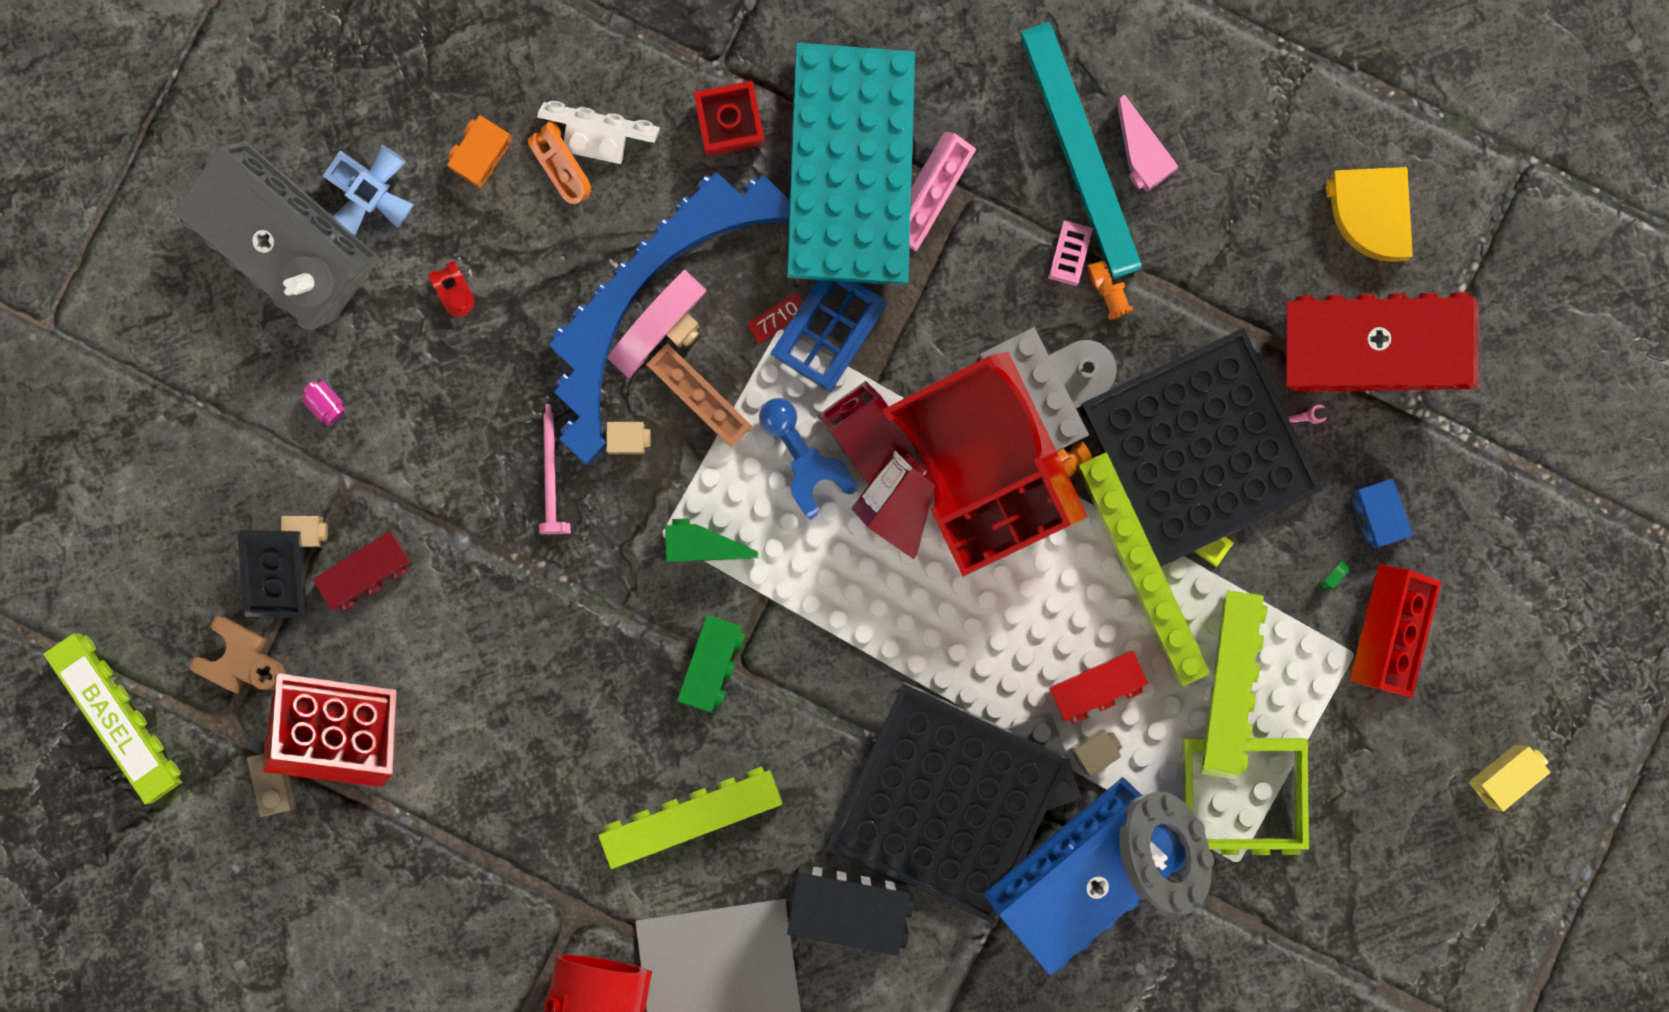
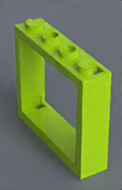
[1182,738,1309,855]

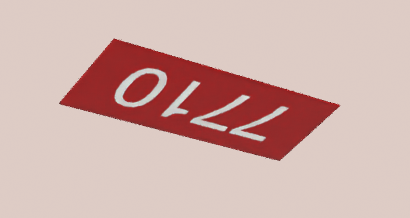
[747,292,803,344]

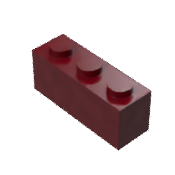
[312,531,413,612]

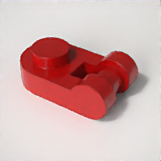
[428,260,475,317]

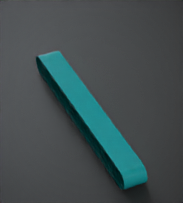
[1020,21,1142,279]

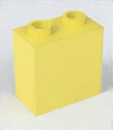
[1468,745,1551,811]

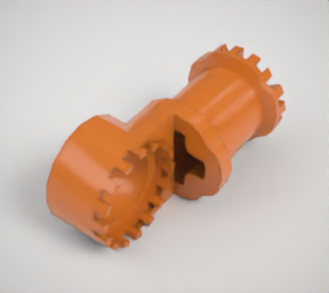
[1087,260,1134,320]

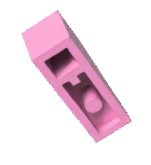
[1117,95,1179,193]

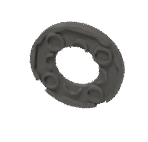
[1120,791,1214,917]

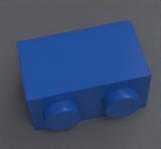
[1352,478,1413,548]

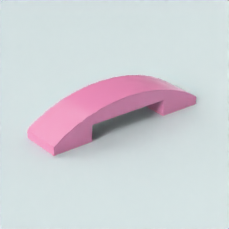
[607,270,707,378]

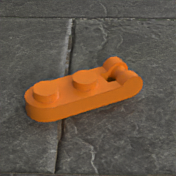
[528,122,591,204]

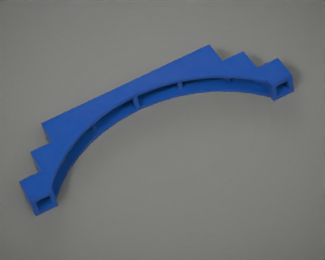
[549,172,790,466]

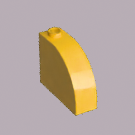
[1326,167,1413,262]

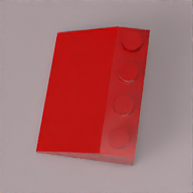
[263,673,396,787]

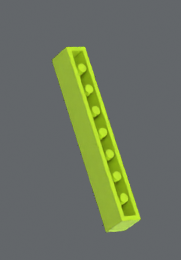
[1076,452,1211,687]

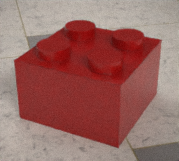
[694,81,765,157]

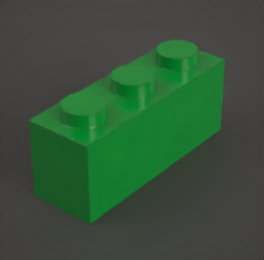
[677,615,746,713]

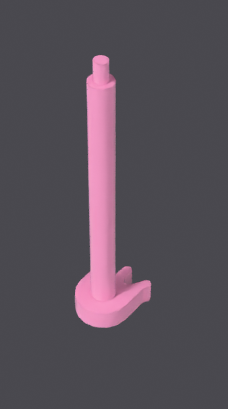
[539,404,571,534]

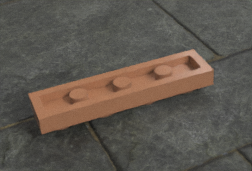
[646,343,753,448]

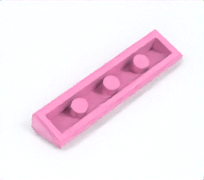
[910,132,976,252]

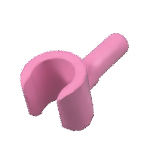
[1287,405,1327,424]

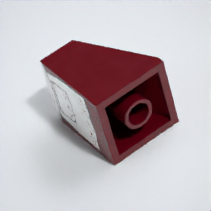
[851,451,935,560]

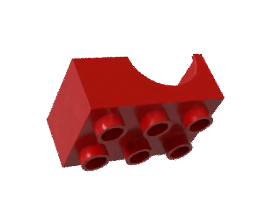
[883,351,1088,577]

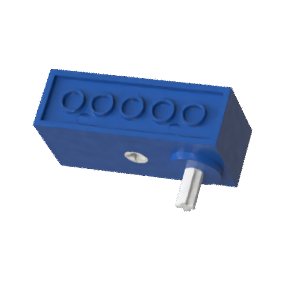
[983,777,1186,975]

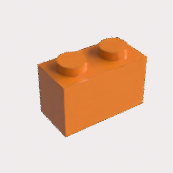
[447,115,513,189]

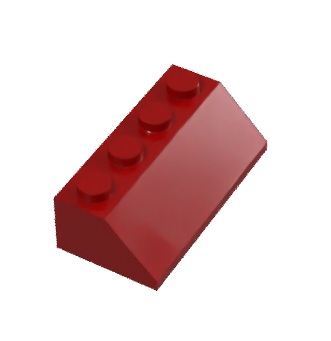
[1350,564,1442,698]

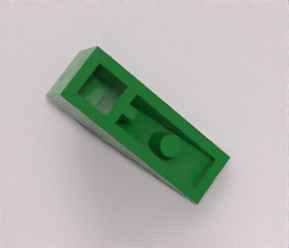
[665,518,759,563]

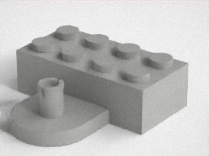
[979,327,1117,451]

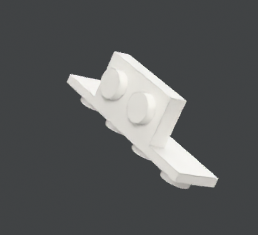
[537,101,660,164]

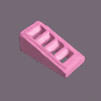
[1048,220,1093,286]

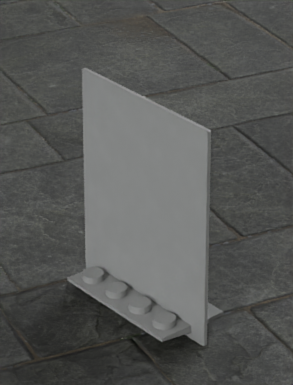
[636,899,801,1012]

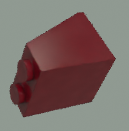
[817,381,919,485]

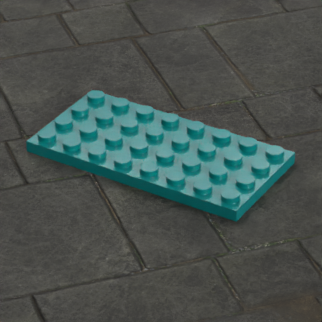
[787,43,915,286]

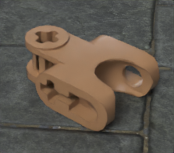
[189,616,286,694]

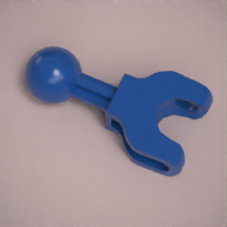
[759,398,857,520]

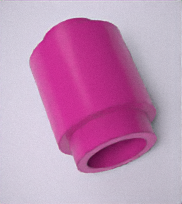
[301,380,346,426]

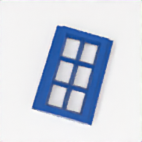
[770,280,888,392]

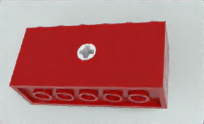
[1287,292,1479,392]

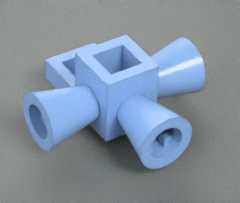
[323,145,414,236]

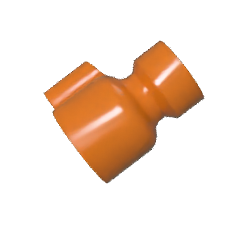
[1057,440,1093,477]

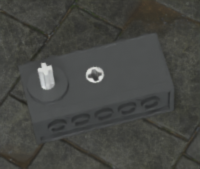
[173,141,381,331]

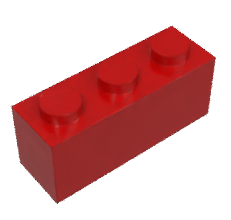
[1048,651,1148,724]

